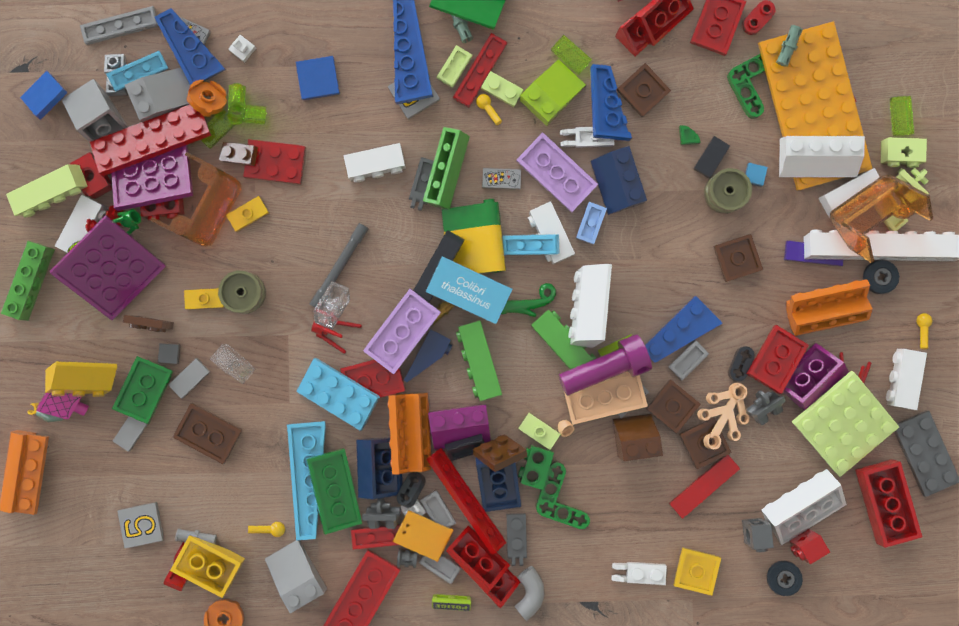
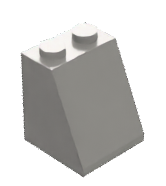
[61,79,128,142]

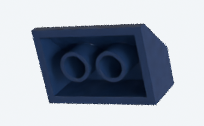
[590,146,647,215]
[356,437,403,499]

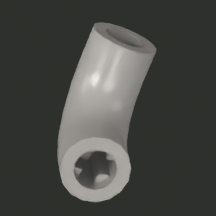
[515,566,545,621]

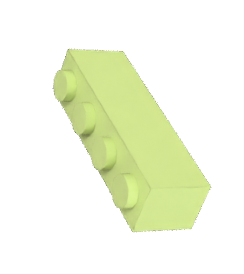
[6,164,88,218]

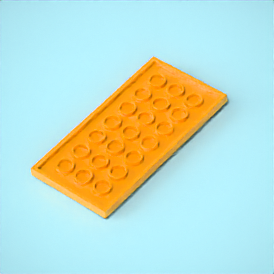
[758,21,873,191]

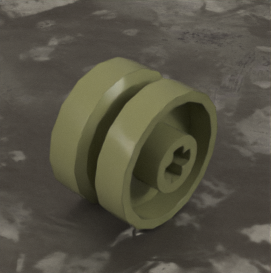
[704,168,752,214]
[218,270,266,314]

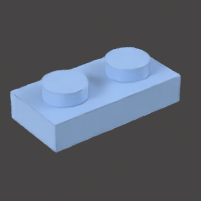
[576,202,607,245]

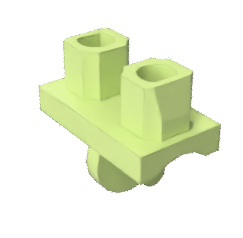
[892,168,929,202]

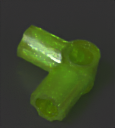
[227,83,266,125]

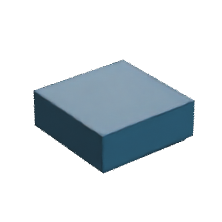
[745,163,768,187]

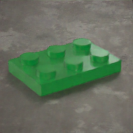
[112,356,174,424]

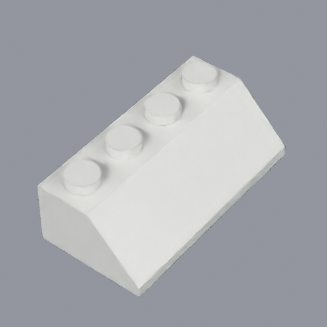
[779,136,865,177]
[568,264,612,348]
[762,469,847,545]

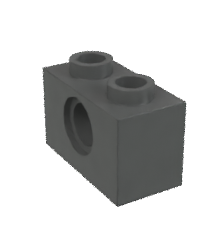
[742,518,774,552]

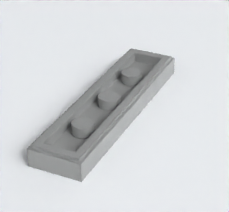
[80,6,159,45]

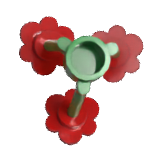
[85,205,141,235]

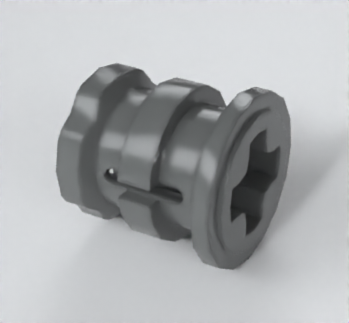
[397,548,417,568]

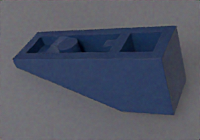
[404,329,453,382]

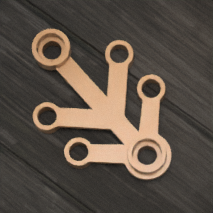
[697,383,749,449]

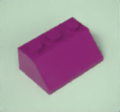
[783,343,849,411]
[428,404,491,450]

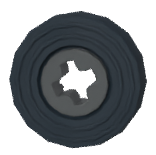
[863,260,900,294]
[767,561,803,596]

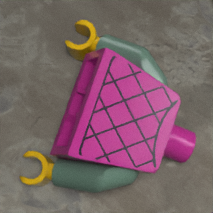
[27,361,89,422]

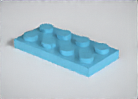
[296,358,380,431]

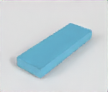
[106,51,168,92]
[503,234,560,255]

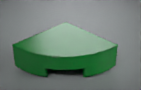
[679,125,701,145]

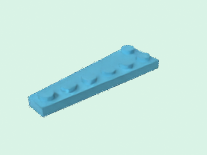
[287,421,326,541]

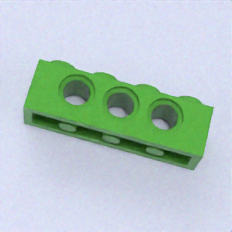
[1,241,55,321]

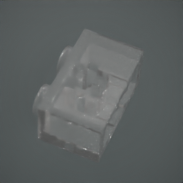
[314,281,350,330]

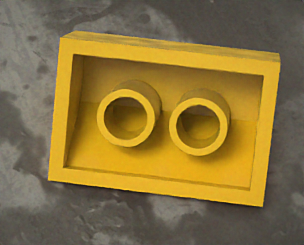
[45,361,117,397]

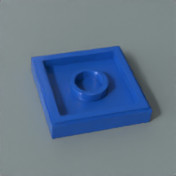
[296,56,340,100]
[20,71,68,120]

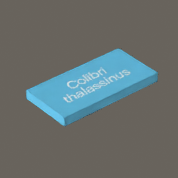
[426,256,513,324]

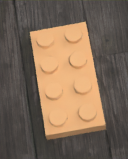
[564,371,648,425]

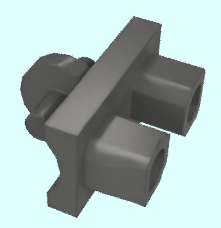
[745,390,786,425]
[362,498,401,529]

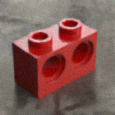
[140,198,185,221]

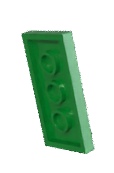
[306,448,362,535]

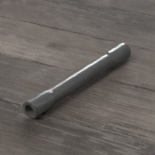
[309,223,369,310]

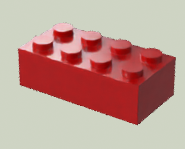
[855,459,922,548]

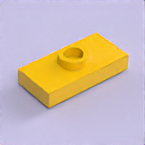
[226,196,269,232]
[184,288,225,309]

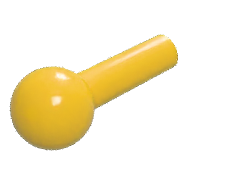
[476,94,502,125]
[916,313,933,349]
[248,522,285,537]

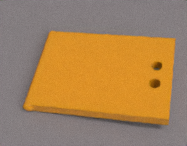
[393,510,454,562]

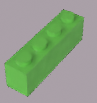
[423,127,470,210]
[531,309,597,369]
[456,321,502,401]

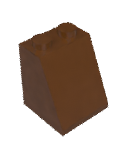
[612,414,663,461]

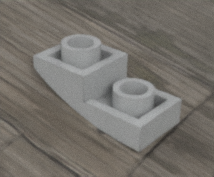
[104,54,127,96]

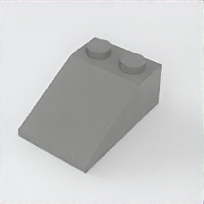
[125,68,190,122]
[265,540,327,613]

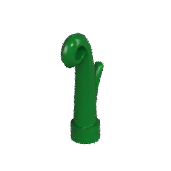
[501,283,556,317]

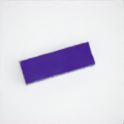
[784,241,844,266]

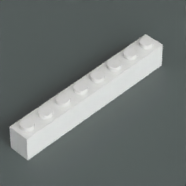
[804,230,959,261]

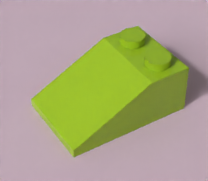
[520,59,586,126]

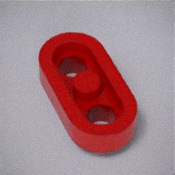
[742,0,776,35]

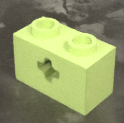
[881,137,927,168]

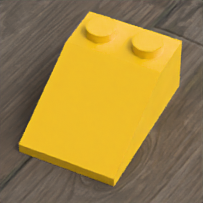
[170,535,245,598]

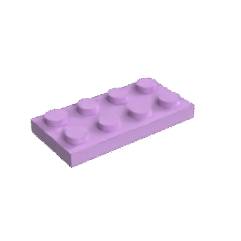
[516,132,598,213]
[363,289,441,374]

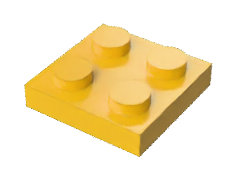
[673,547,721,596]

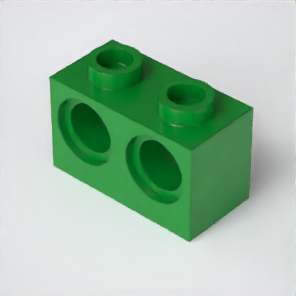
[518,445,554,490]

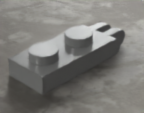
[409,157,434,211]
[506,513,527,566]

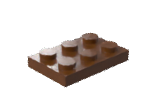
[172,403,243,464]

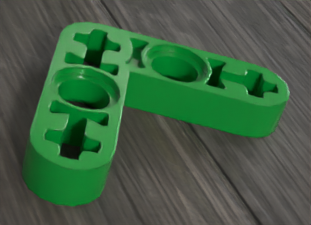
[727,54,765,119]
[536,462,590,529]

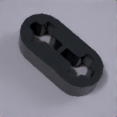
[728,346,755,381]
[397,472,426,508]

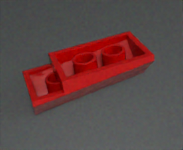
[615,0,694,57]
[446,526,521,608]

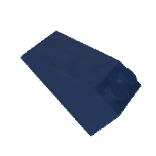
[475,457,522,512]

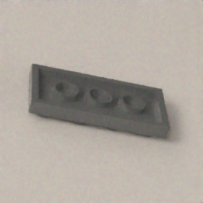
[894,411,959,497]

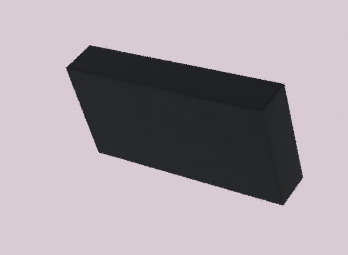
[693,136,730,179]
[445,434,485,461]

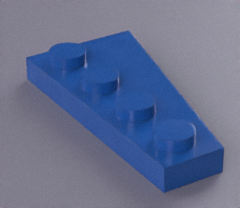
[154,8,226,85]
[590,64,632,141]
[645,296,722,363]

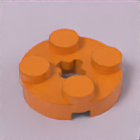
[187,80,227,117]
[204,599,244,626]

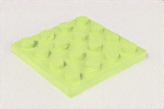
[792,371,899,477]

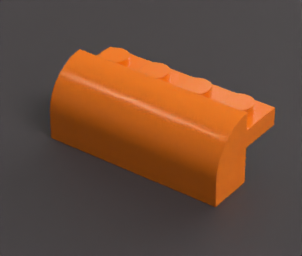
[786,279,873,336]
[388,393,432,474]
[0,430,49,515]

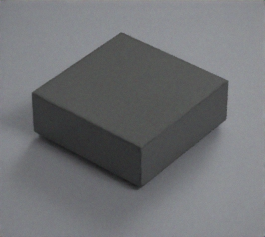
[158,343,180,364]

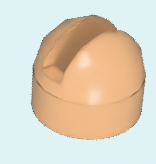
[558,420,574,437]

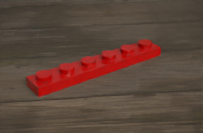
[426,448,507,555]

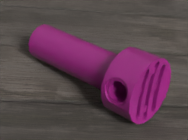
[558,334,652,396]

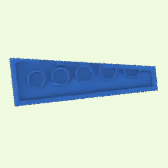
[393,0,433,105]

